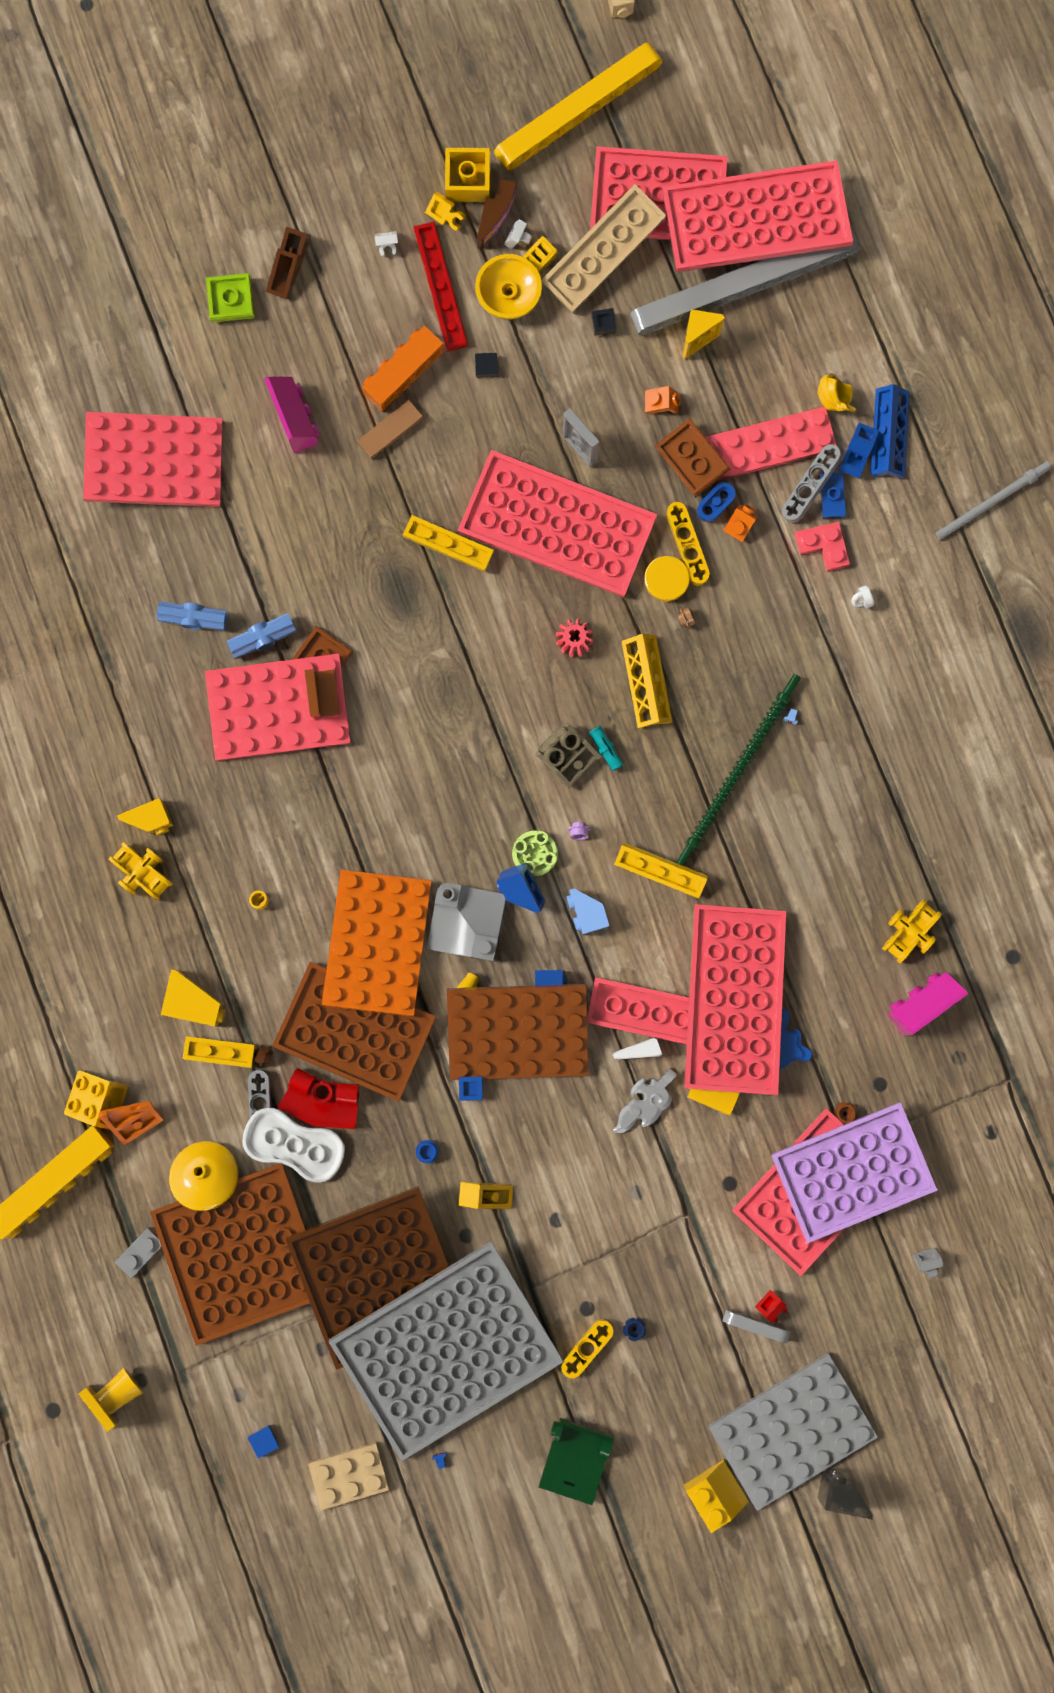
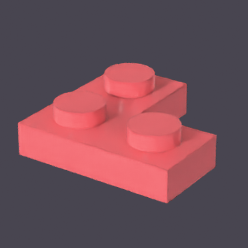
[794,522,850,571]

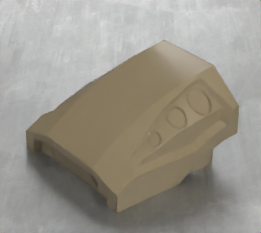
[535,723,601,789]

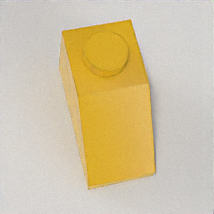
[117,798,174,836]
[459,1182,513,1209]

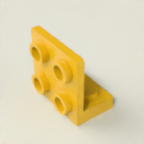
[64,1070,129,1129]

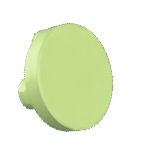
[512,831,558,876]

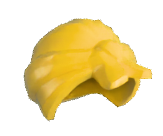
[817,373,857,412]

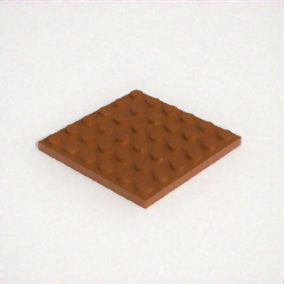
[150,1163,310,1346]

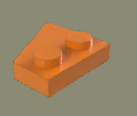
[99,1101,163,1146]

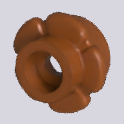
[833,1102,856,1124]

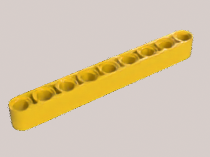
[494,42,663,171]

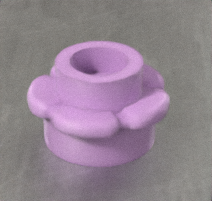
[568,822,591,840]

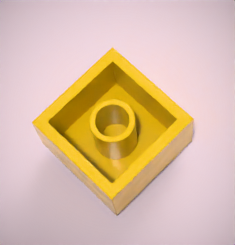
[445,148,490,202]

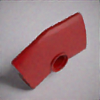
[278,1067,360,1129]

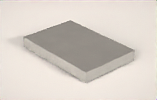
[562,408,600,468]

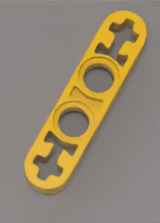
[666,502,710,586]

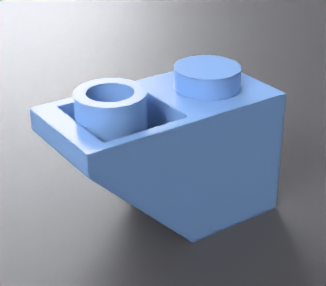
[566,889,609,935]

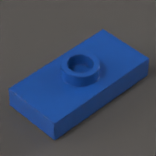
[819,472,846,519]

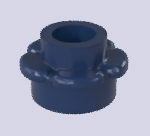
[623,1318,646,1341]

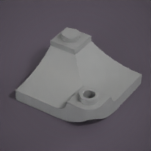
[426,883,506,962]

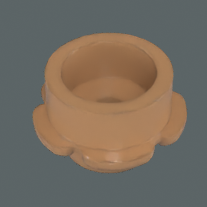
[677,607,696,629]

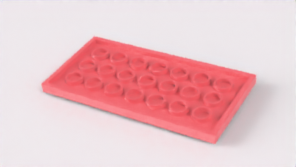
[662,160,853,272]
[458,450,657,598]
[684,904,786,1096]

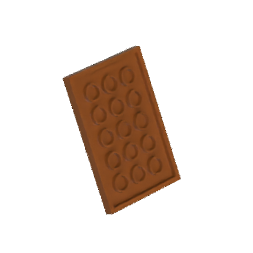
[272,962,436,1102]
[447,984,588,1080]

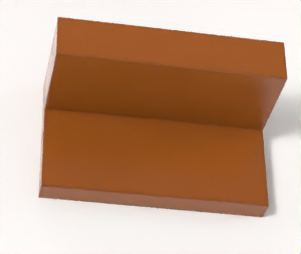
[305,669,340,718]

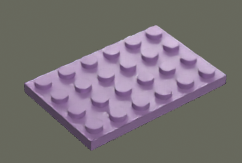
[770,1102,937,1243]

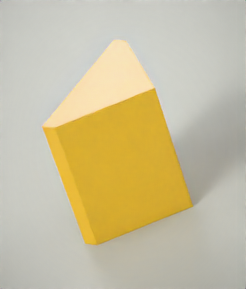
[682,309,725,359]

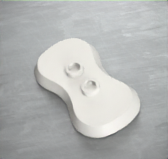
[242,1108,345,1183]

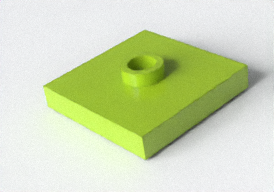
[206,273,255,323]

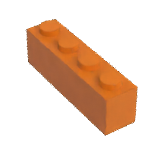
[362,325,444,412]

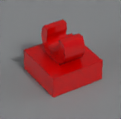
[755,1290,787,1323]

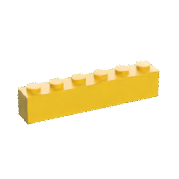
[0,1126,115,1240]

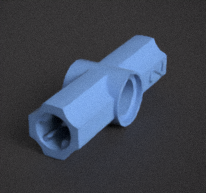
[157,601,228,631]
[227,613,297,660]

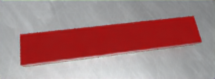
[413,221,468,352]

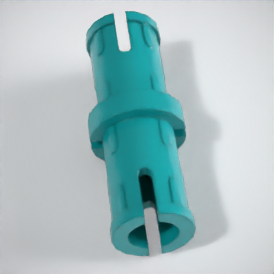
[589,725,624,772]

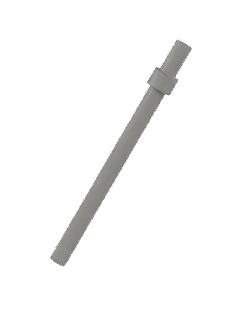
[935,461,1051,540]

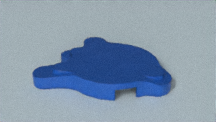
[779,1009,812,1070]

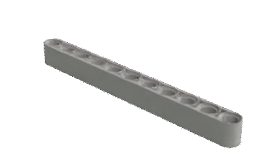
[630,228,861,336]

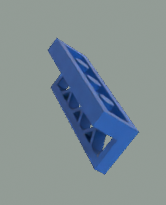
[871,384,910,479]

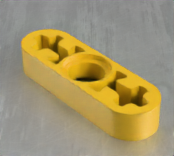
[561,1319,613,1379]

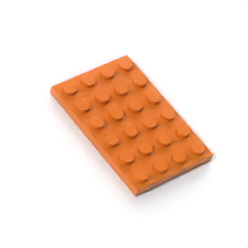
[322,870,431,1017]

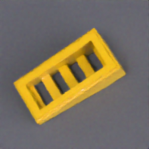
[523,236,557,274]

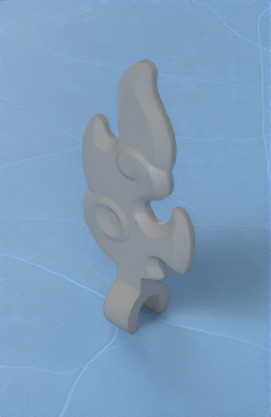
[613,1068,677,1133]

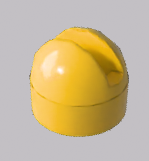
[249,890,269,910]

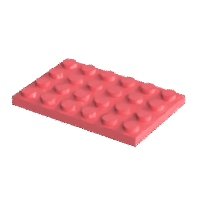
[590,146,728,240]
[83,412,222,507]
[205,654,351,761]
[732,1108,845,1276]

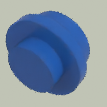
[416,1140,439,1164]

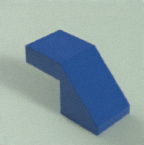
[839,423,879,478]

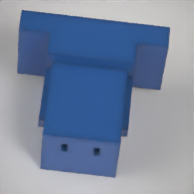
[432,1452,446,1469]

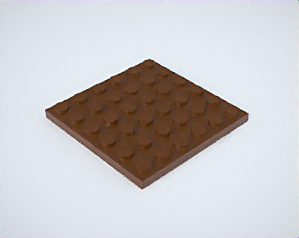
[286,1186,449,1370]

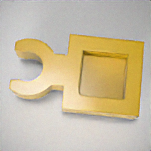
[425,192,466,230]

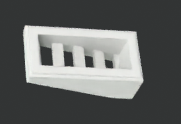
[612,1038,662,1059]

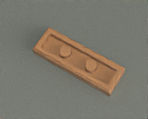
[357,400,423,460]

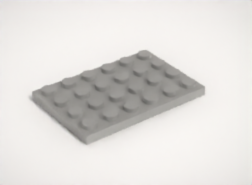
[708,1353,878,1511]

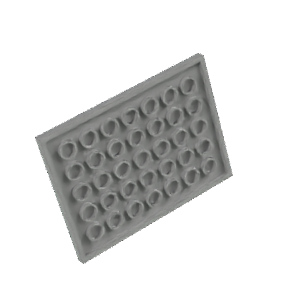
[329,1241,563,1461]

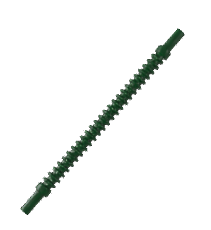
[676,674,801,866]

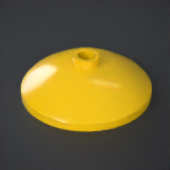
[475,254,542,320]
[169,1141,239,1211]

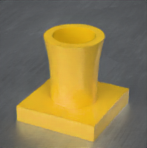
[79,1367,143,1432]

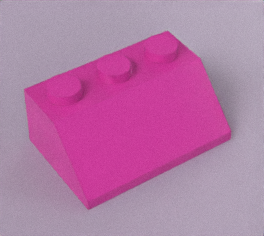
[264,377,320,453]
[887,972,968,1036]

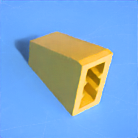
[161,969,226,1027]

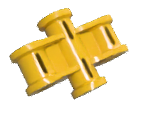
[109,842,173,901]
[882,899,942,964]

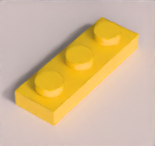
[183,1036,256,1068]

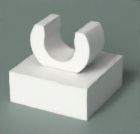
[504,219,532,249]
[375,231,398,256]

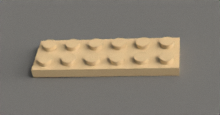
[541,184,666,314]

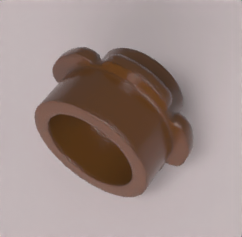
[254,1044,274,1067]

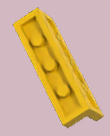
[622,634,672,728]

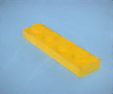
[403,515,494,572]
[614,842,708,898]

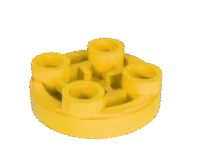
[644,556,690,603]

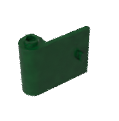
[538,1418,614,1505]

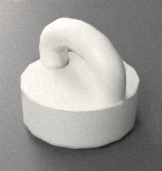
[851,585,875,609]

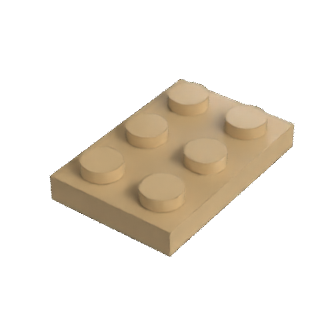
[308,1442,389,1510]

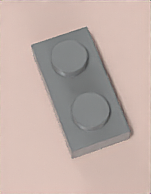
[114,1227,162,1278]

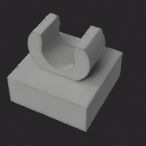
[913,1248,943,1279]

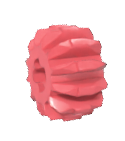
[556,619,594,657]

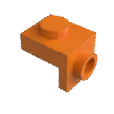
[645,386,681,414]
[723,504,759,542]

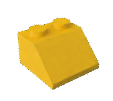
[684,1460,749,1533]

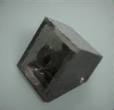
[818,1468,873,1519]

